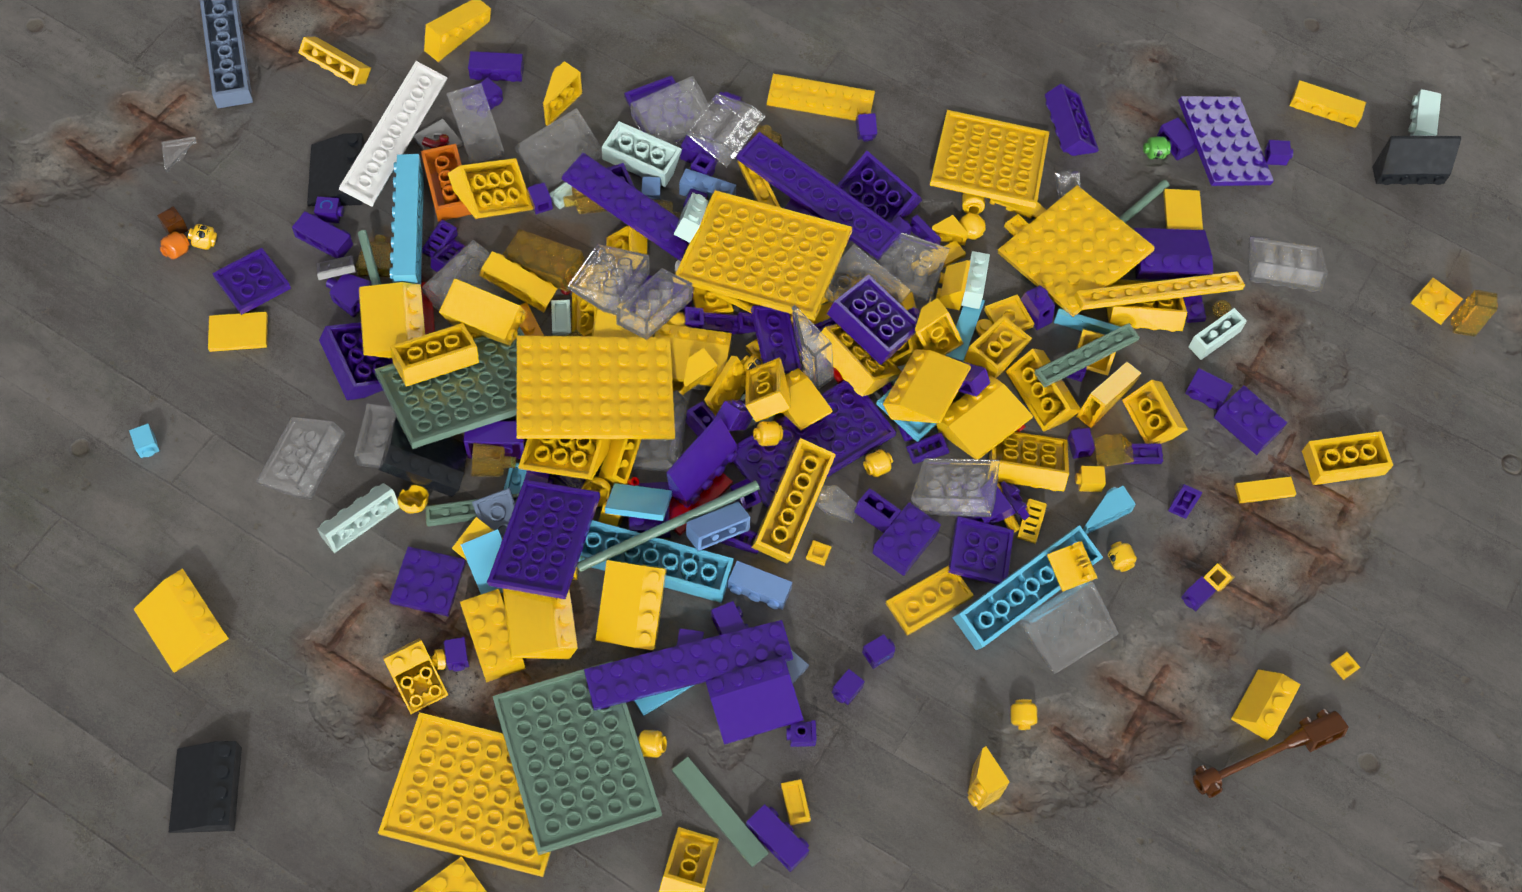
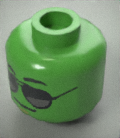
[1143,137,1171,159]

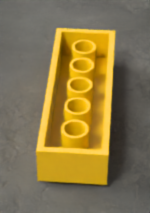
[751,438,836,564]

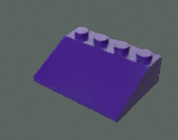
[836,151,922,223]
[1133,228,1213,280]
[827,275,918,365]
[319,322,393,400]
[666,416,738,508]
[706,656,804,745]

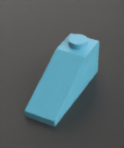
[1083,486,1136,534]

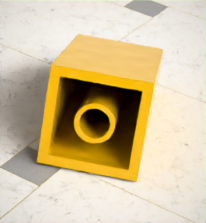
[439,278,526,346]

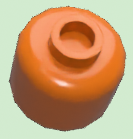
[160,232,189,259]

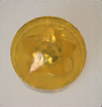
[1213,300,1232,319]

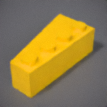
[424,0,491,62]

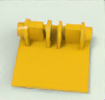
[1047,541,1097,592]

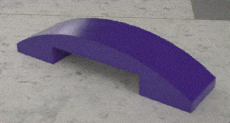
[684,307,756,334]

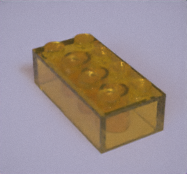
[502,229,586,292]

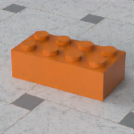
[421,144,472,222]

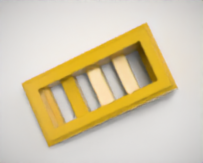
[1017,499,1047,544]

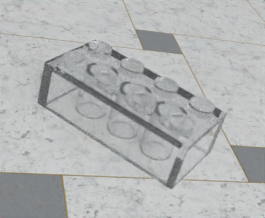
[447,83,505,164]
[616,268,692,340]

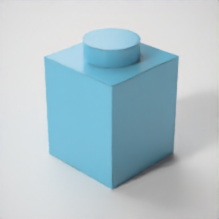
[129,424,160,458]

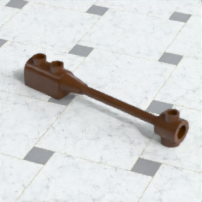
[1193,709,1349,798]

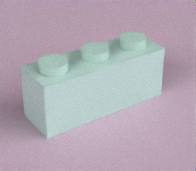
[1408,89,1441,136]
[674,193,709,243]
[961,251,990,309]
[1189,308,1247,360]

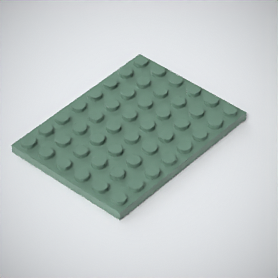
[374,327,525,449]
[493,661,662,855]

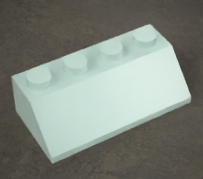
[602,121,682,187]
[317,483,400,553]

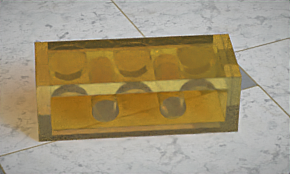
[1451,290,1498,337]

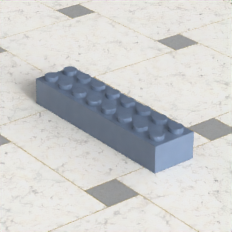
[200,0,253,108]

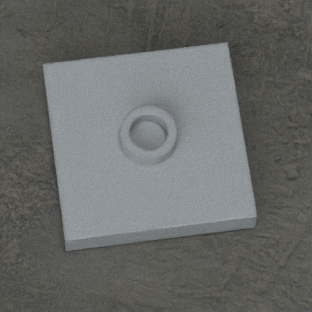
[413,119,463,150]
[316,255,356,280]

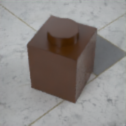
[157,206,188,235]

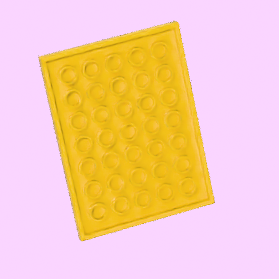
[674,190,852,320]
[517,335,675,439]
[378,712,551,877]

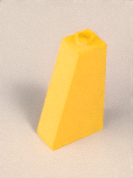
[1076,362,1141,428]

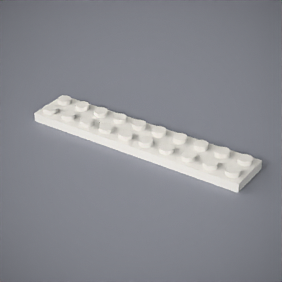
[339,61,447,207]

